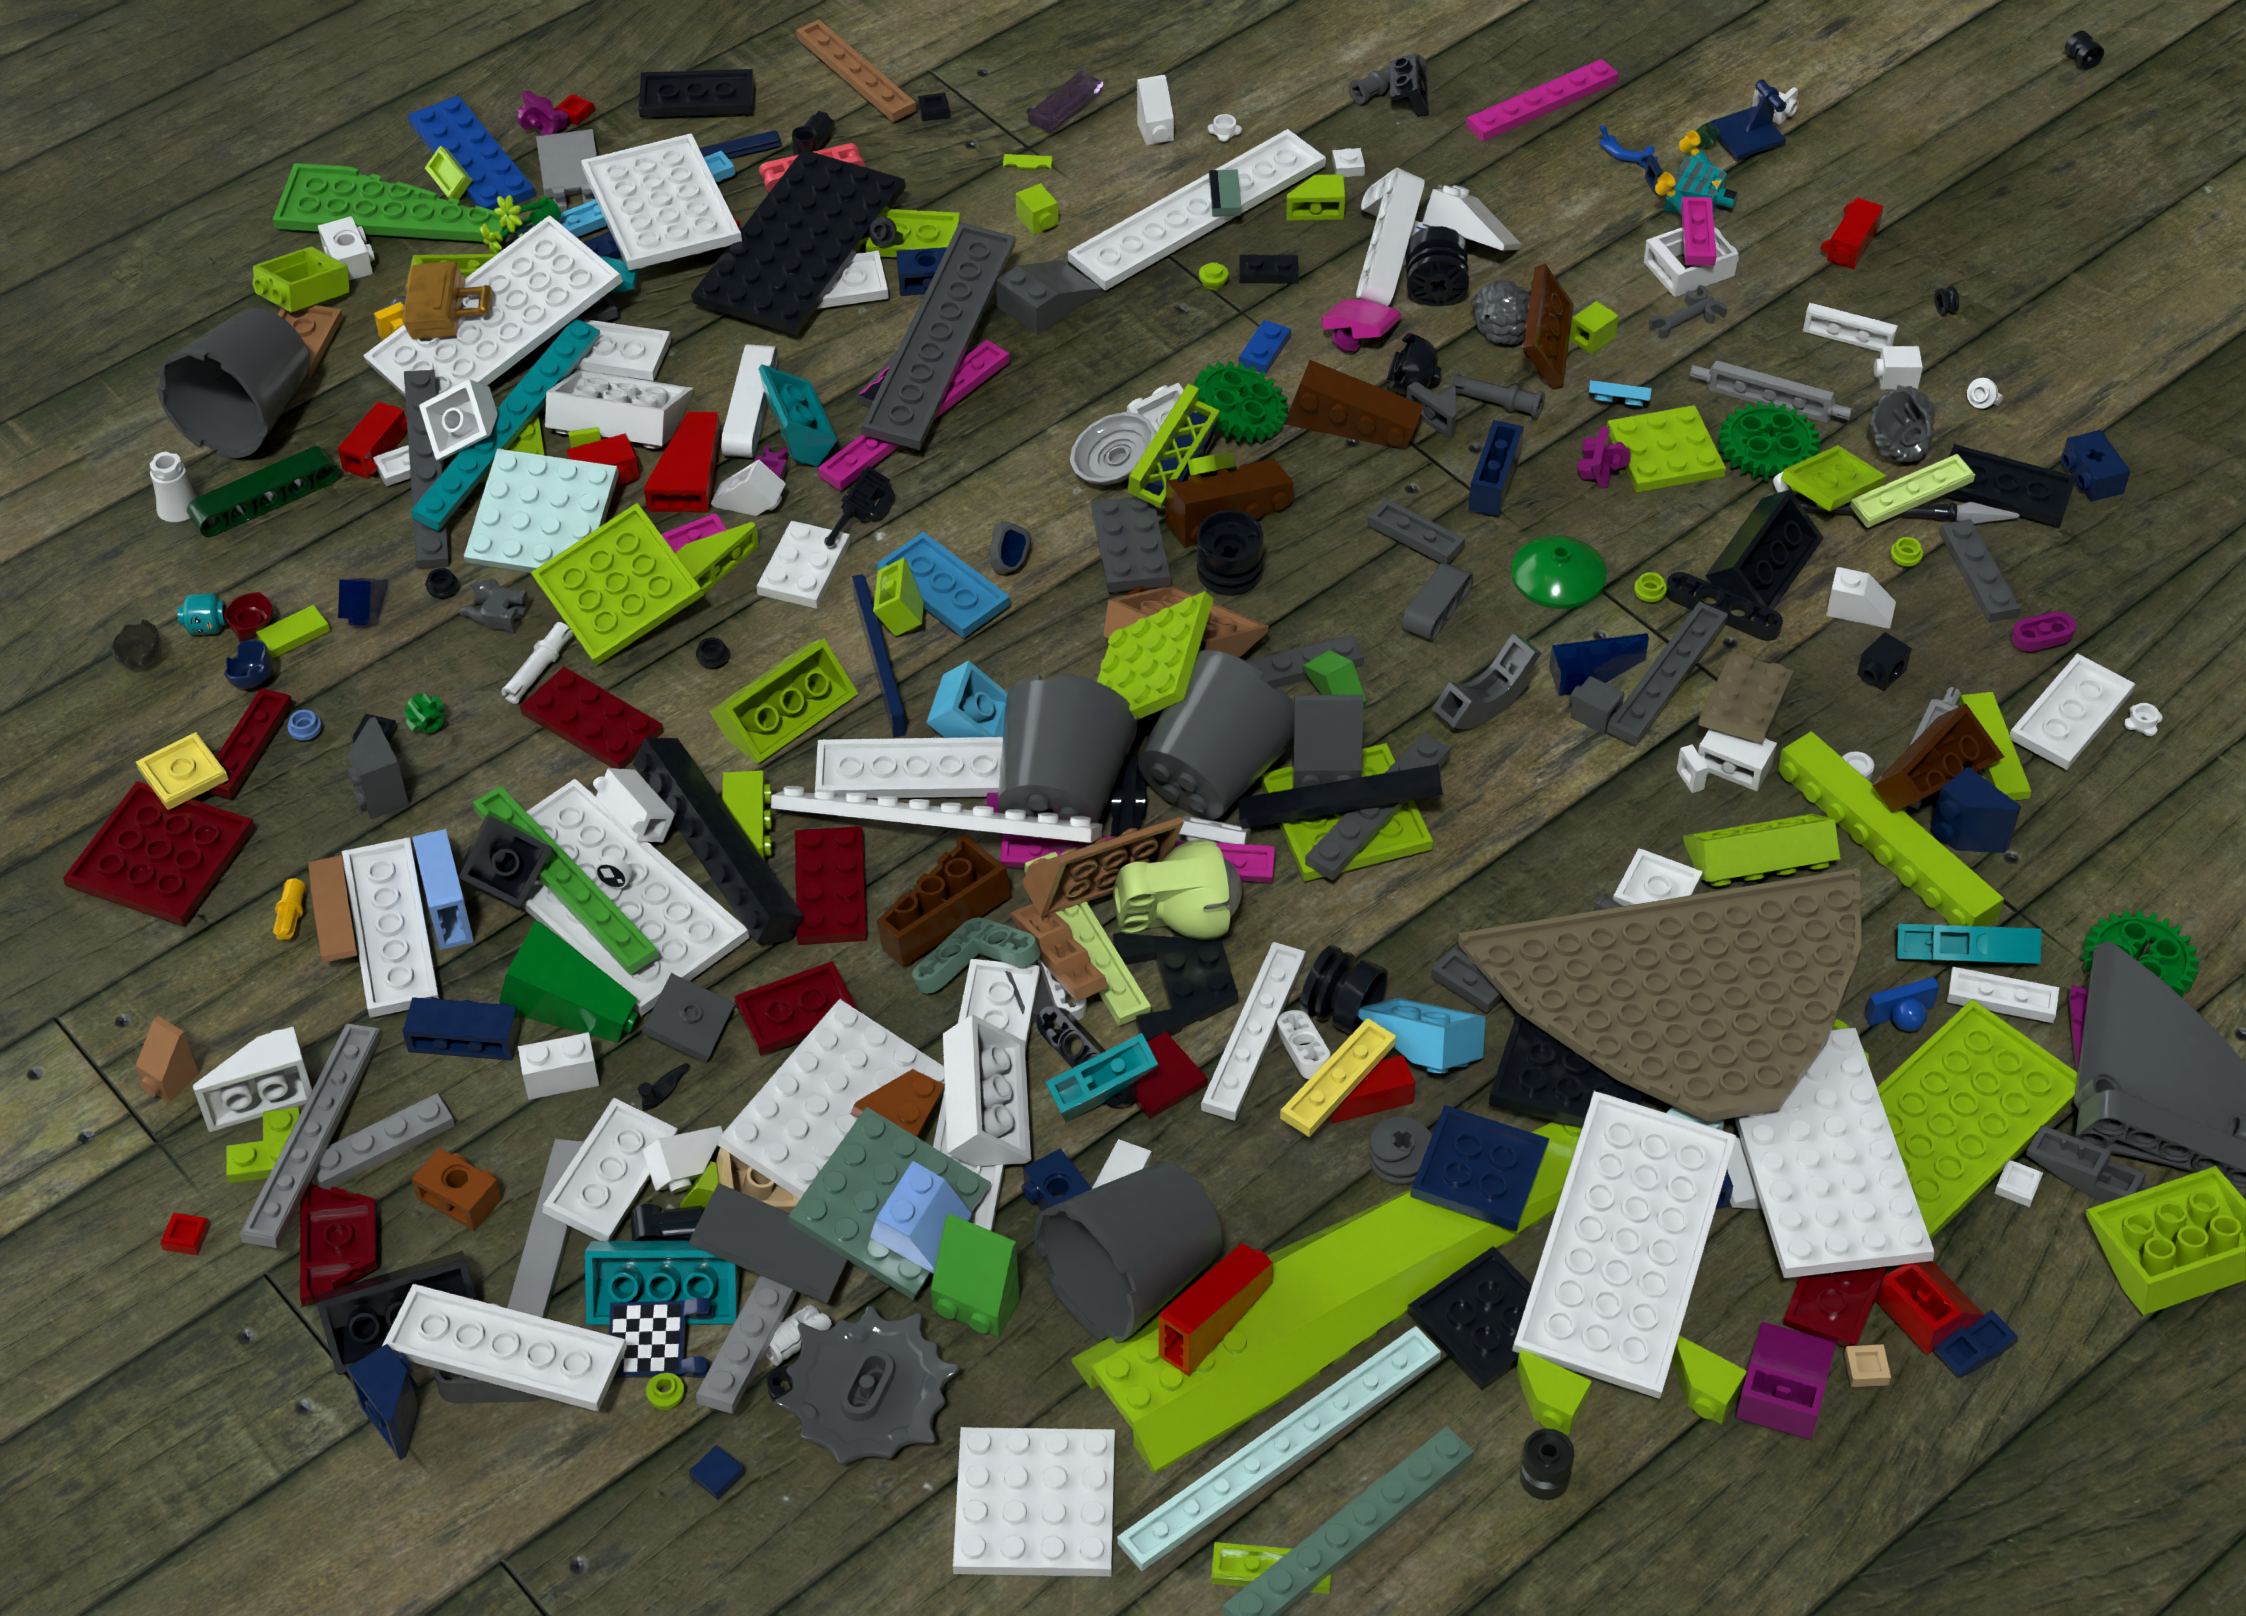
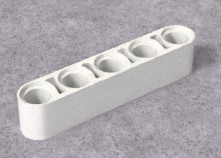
[721,344,778,458]

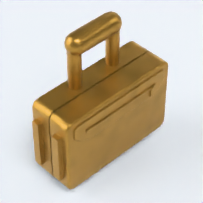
[401,261,493,339]

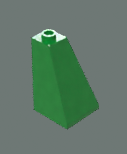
[499,920,639,1043]

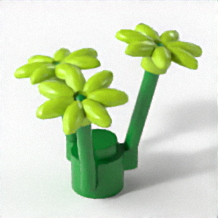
[479,195,561,254]

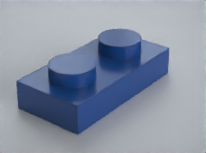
[1239,320,1291,374]

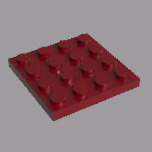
[63,781,255,926]

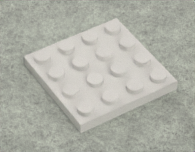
[953,1427,1115,1577]

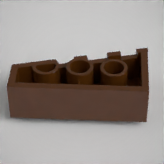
[1166,459,1293,548]
[877,834,1011,967]

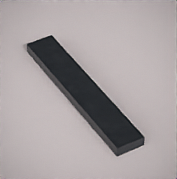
[1238,764,1443,829]

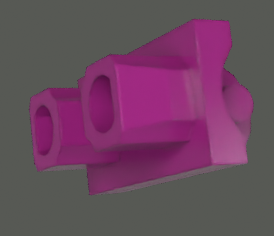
[517,90,568,136]
[1577,426,1631,488]

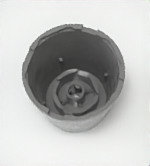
[157,308,310,458]
[1138,650,1294,819]
[997,674,1138,823]
[1034,1162,1223,1343]

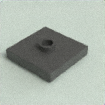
[642,973,735,1063]

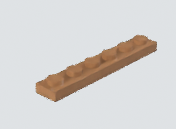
[796,19,916,122]

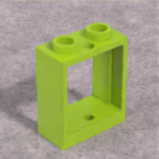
[253,246,349,313]

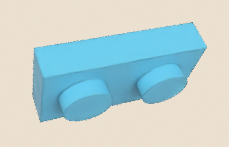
[1589,380,1652,406]

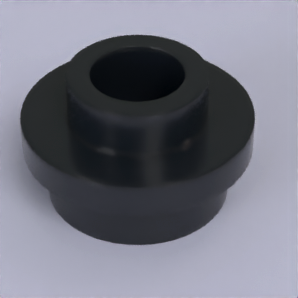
[425,568,458,598]
[696,637,729,667]

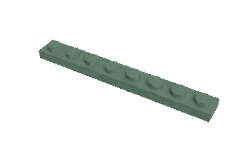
[1221,1426,1474,1616]

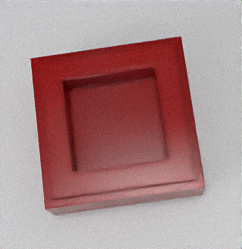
[554,94,595,126]
[160,1212,210,1256]

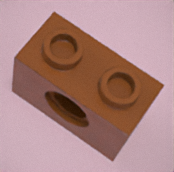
[411,1148,502,1231]

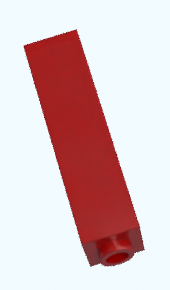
[644,411,721,513]
[1159,1243,1273,1376]

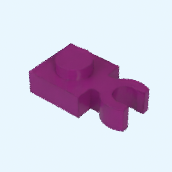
[753,445,787,480]

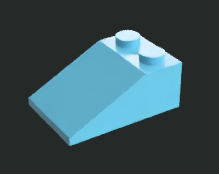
[1357,998,1486,1073]

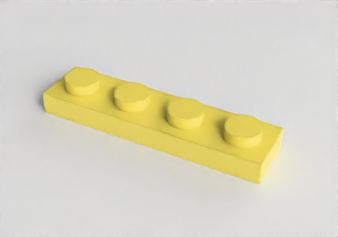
[1280,1018,1396,1137]

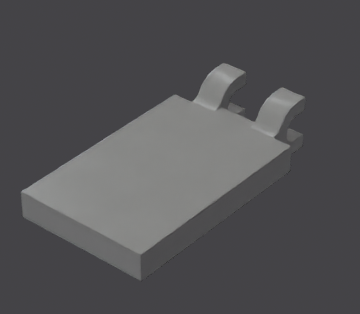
[536,129,597,211]

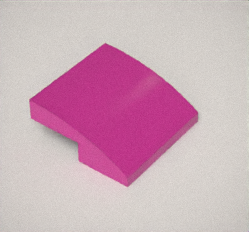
[1321,299,1401,339]

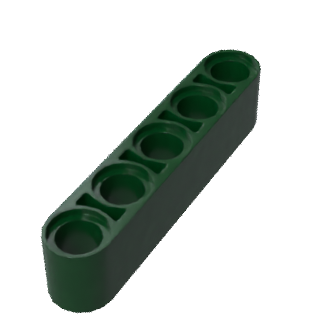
[187,446,339,537]

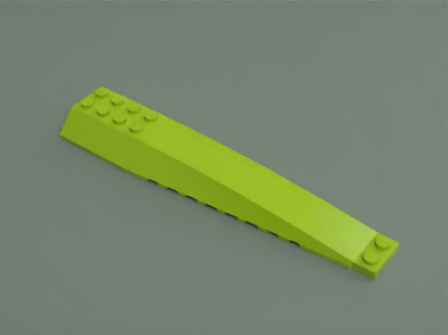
[1071,1121,1582,1475]

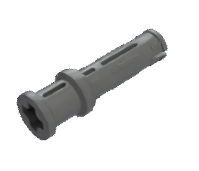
[1349,54,1427,104]
[1452,374,1545,419]

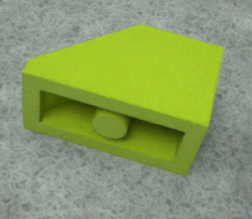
[1286,174,1345,221]
[873,558,924,637]
[1671,1335,1747,1425]
[1516,1350,1592,1436]

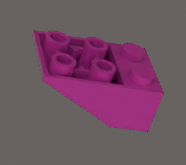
[1736,1321,1836,1440]

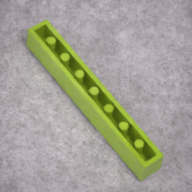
[1778,731,2004,927]

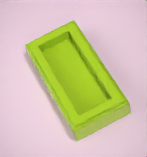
[425,146,473,200]
[256,605,330,659]

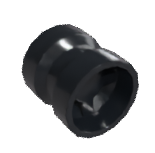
[2065,30,2104,70]

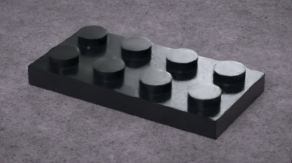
[638,69,754,117]
[1944,444,2077,526]

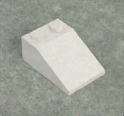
[1422,185,1521,251]
[193,1027,312,1132]

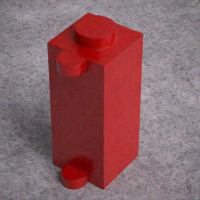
[1820,197,1884,269]
[338,401,408,479]
[1329,1055,1415,1124]

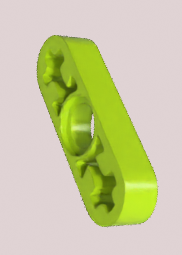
[1187,451,1236,476]

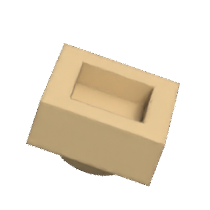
[1844,1344,1891,1387]

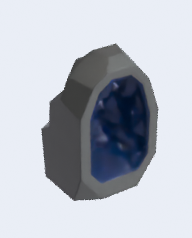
[989,521,1031,574]

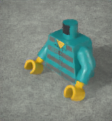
[1655,130,1739,215]

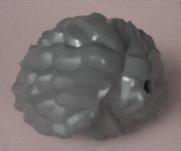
[1470,280,1531,345]
[1869,385,1935,463]

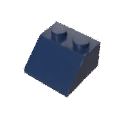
[1930,767,2021,853]
[347,1344,419,1460]

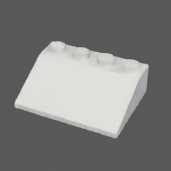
[545,370,693,449]

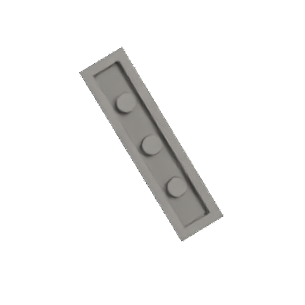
[314,1093,455,1189]

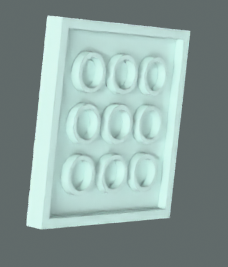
[464,449,619,573]

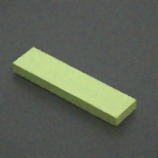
[1850,454,1975,528]

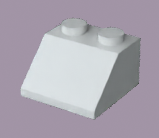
[419,379,498,462]

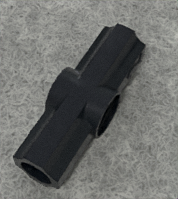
[1110,755,1147,837]

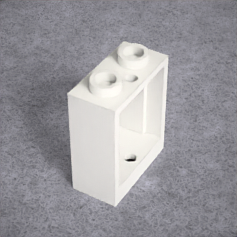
[1644,227,1739,297]

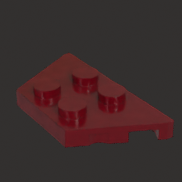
[300,1180,378,1306]

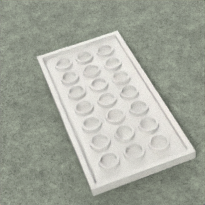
[363,215,623,397]
[521,779,749,1016]
[1734,1028,1934,1278]
[1512,1091,1737,1399]

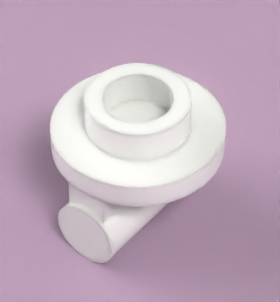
[1967,378,2004,409]

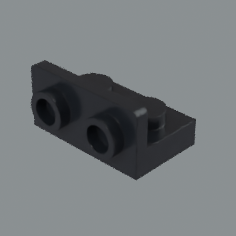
[1389,53,1429,117]

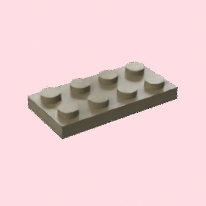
[1698,653,1794,744]

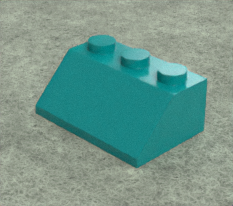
[758,364,837,467]

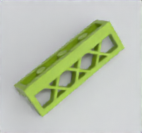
[1128,383,1220,508]

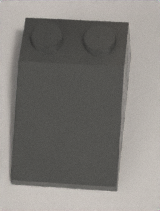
[996,260,1102,335]
[1292,695,1363,789]

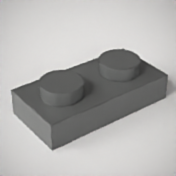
[1431,948,1503,1013]

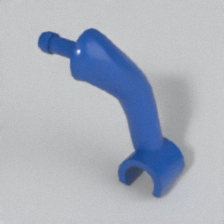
[1599,125,1658,169]

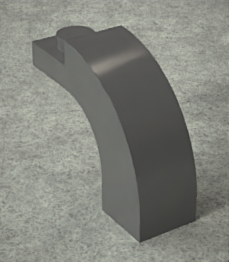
[1432,633,1542,729]

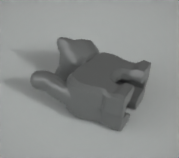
[460,579,529,633]

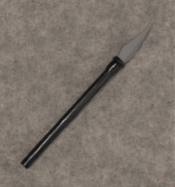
[1798,500,2020,524]

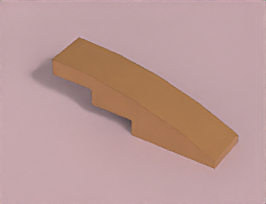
[308,855,357,963]
[1010,903,1108,1001]

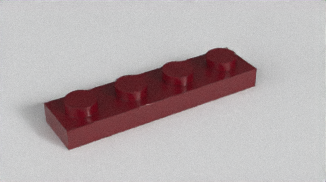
[206,688,293,799]

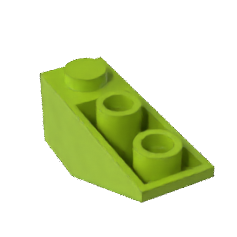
[722,770,772,862]

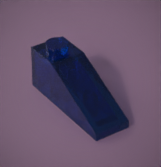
[1549,633,1649,696]

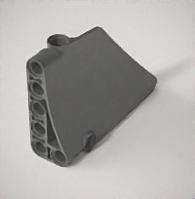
[2074,942,2246,1188]

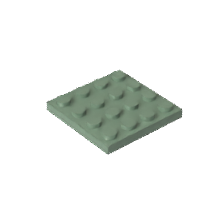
[787,1107,991,1300]

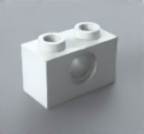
[318,216,375,280]

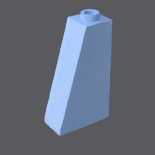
[412,829,474,950]

